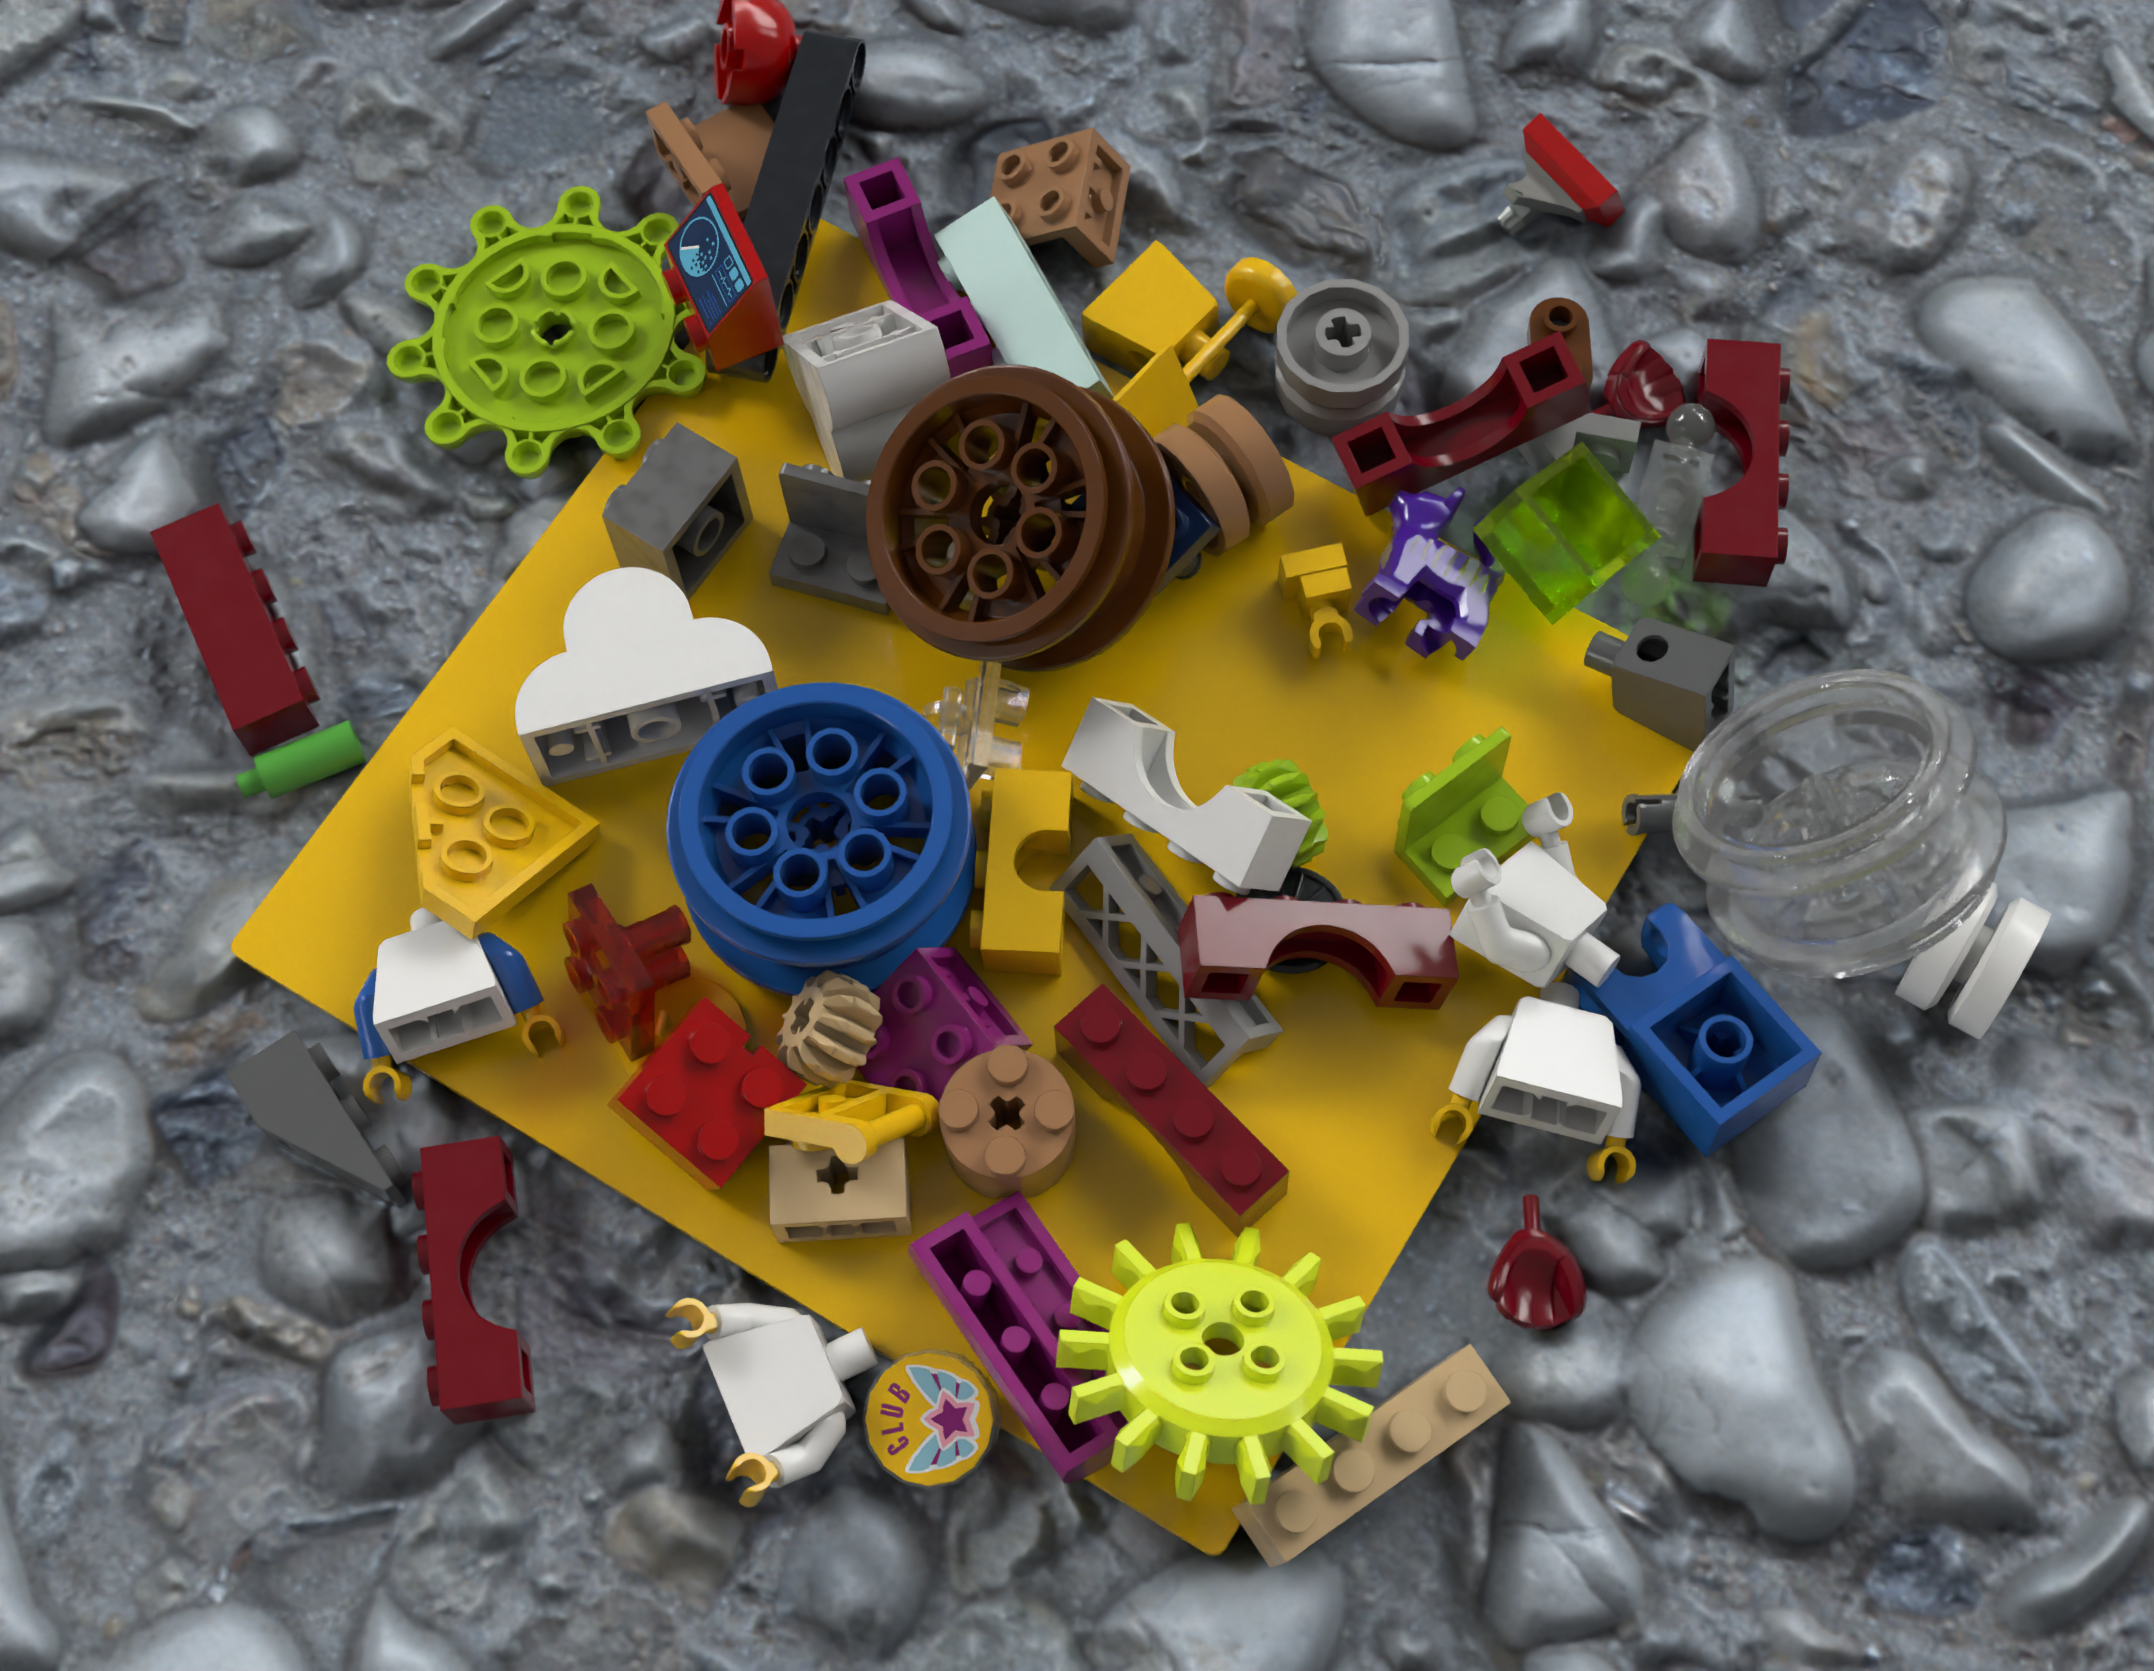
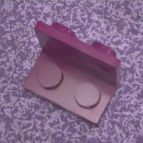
[857,947,1033,1103]

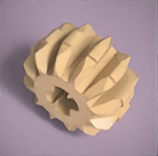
[776,970,883,1089]

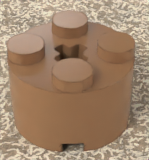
[938,1044,1077,1199]

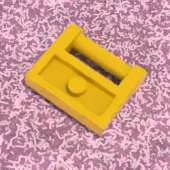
[764,1080,940,1165]

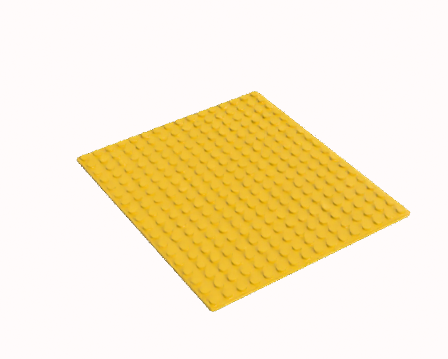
[231,218,1696,1556]

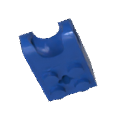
[1564,903,1822,1157]

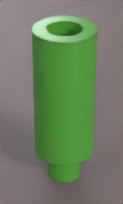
[236,720,367,799]

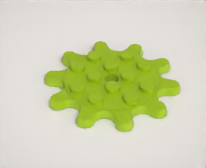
[387,186,707,480]

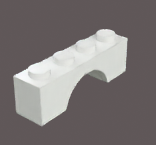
[1061,697,1312,895]

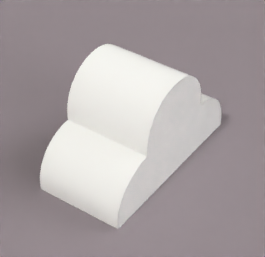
[782,299,951,482]
[515,567,778,787]

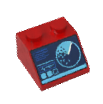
[661,182,784,371]

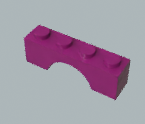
[843,157,993,378]

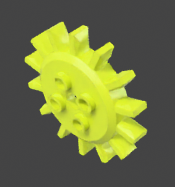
[1056,1222,1383,1505]

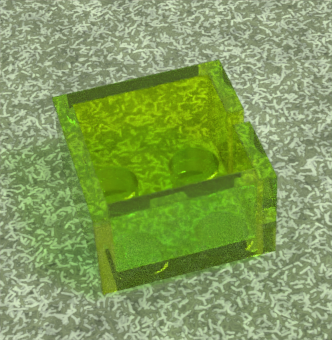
[1472,442,1662,625]

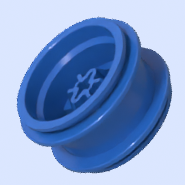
[666,682,977,998]

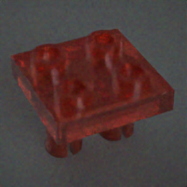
[562,883,692,1062]

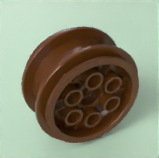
[866,364,1175,673]

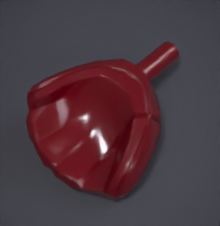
[1591,340,1686,429]
[1487,1194,1587,1330]

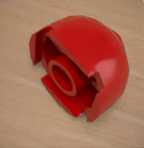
[714,0,803,106]

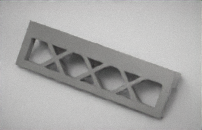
[1049,833,1283,1087]

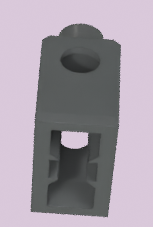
[1584,617,1735,757]

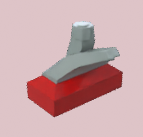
[1497,113,1626,236]

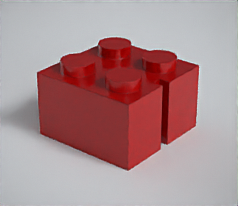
[607,997,807,1191]

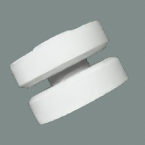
[1894,869,2052,1040]

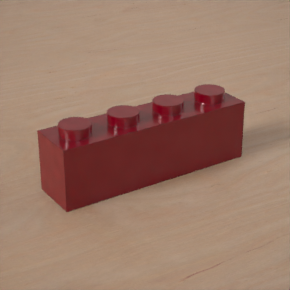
[150,503,321,757]

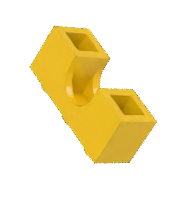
[970,768,1074,975]

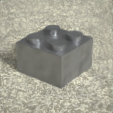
[602,423,753,601]

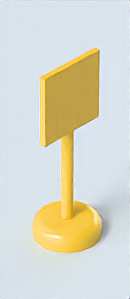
[1112,257,1298,438]

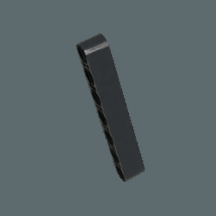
[705,30,866,383]

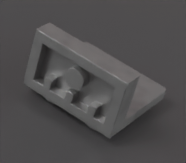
[769,463,891,616]

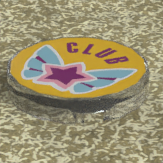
[862,1348,1002,1489]

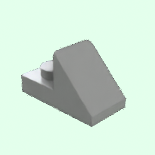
[1516,413,1641,502]

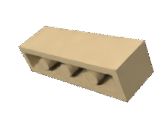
[1231,1344,1511,1568]

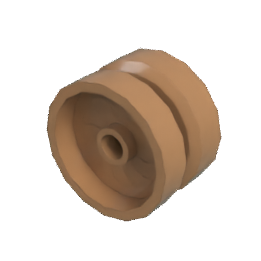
[1153,394,1294,557]

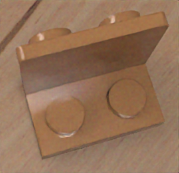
[645,101,775,219]
[990,128,1131,268]

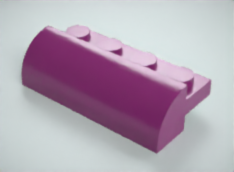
[908,1191,1129,1484]

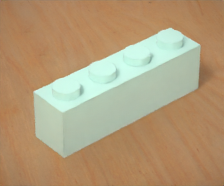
[934,196,1114,428]

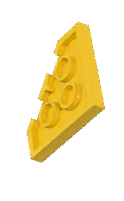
[408,726,600,940]

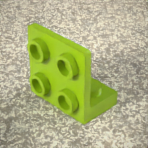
[1394,727,1535,907]

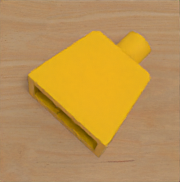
[1081,240,1230,381]

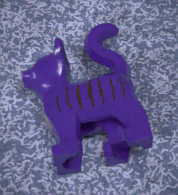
[1353,486,1524,661]

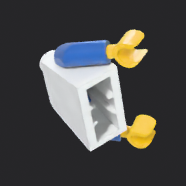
[353,907,565,1105]

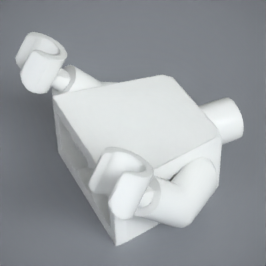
[1449,792,1621,988]

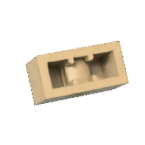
[769,1138,912,1243]

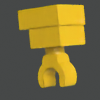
[1278,543,1353,658]

